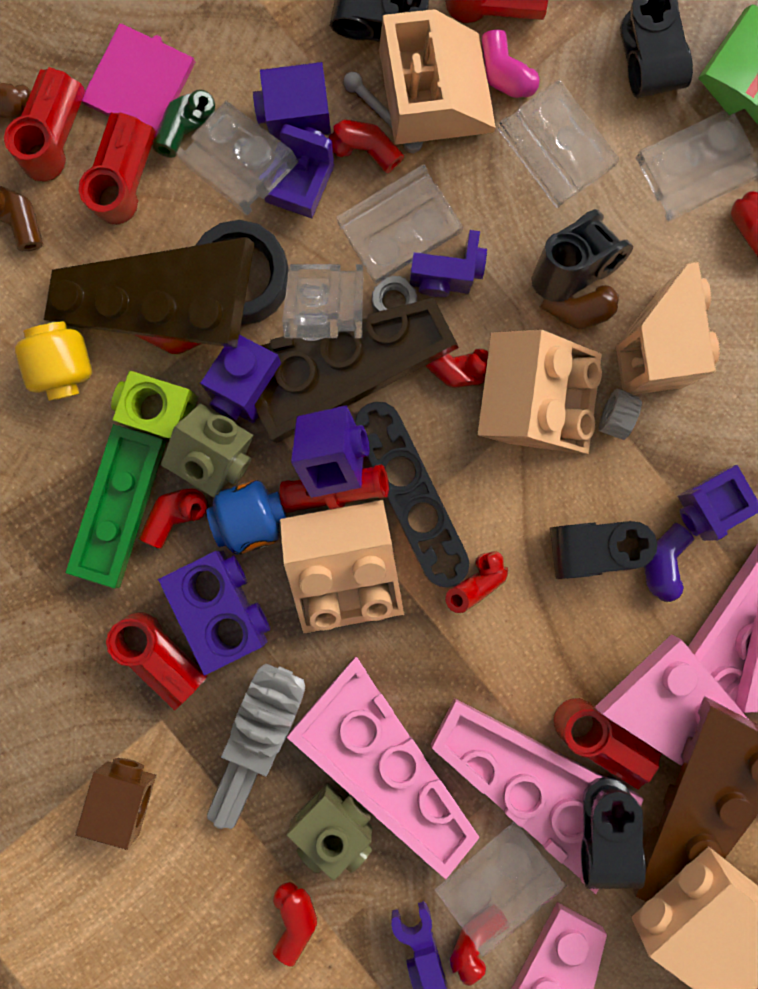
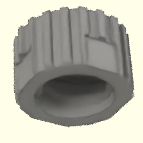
[372,275,417,313]
[598,388,642,440]

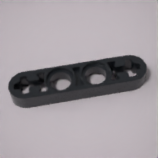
[355,401,470,588]

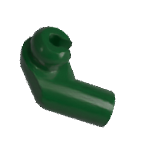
[152,89,216,158]

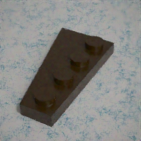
[44,237,255,348]
[254,297,459,443]

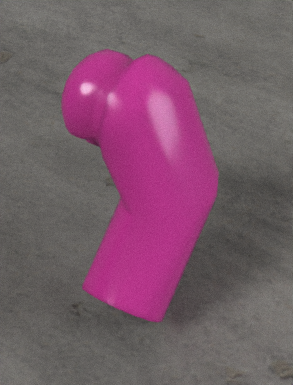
[481,30,540,98]

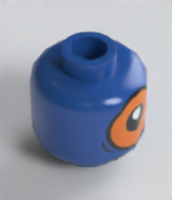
[206,480,287,555]

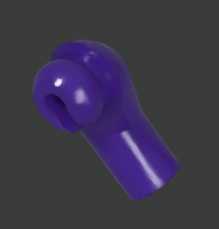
[644,522,695,602]

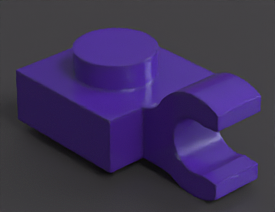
[391,901,448,989]

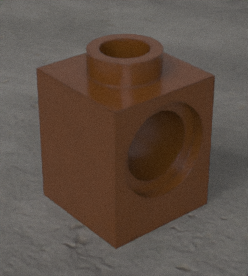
[75,758,156,850]

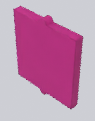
[82,23,196,136]

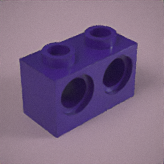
[158,550,270,676]

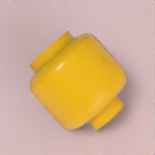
[15,321,92,401]

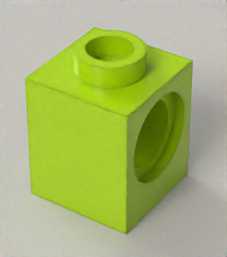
[111,370,198,440]

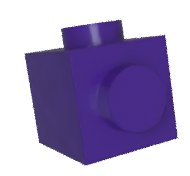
[253,62,331,142]
[291,405,370,498]

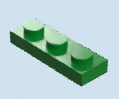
[65,424,167,589]

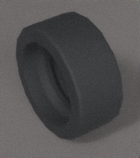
[195,220,291,325]

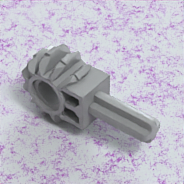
[207,664,305,830]

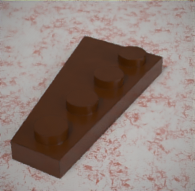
[633,696,758,902]

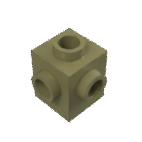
[161,403,254,497]
[287,782,372,881]

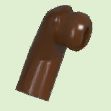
[0,186,43,251]

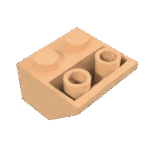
[379,9,496,145]
[616,262,720,395]
[478,330,602,454]
[280,500,404,634]

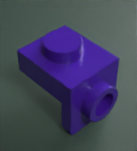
[263,124,334,218]
[410,230,487,297]
[200,334,281,423]
[677,465,758,541]

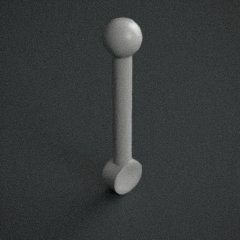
[343,72,423,153]

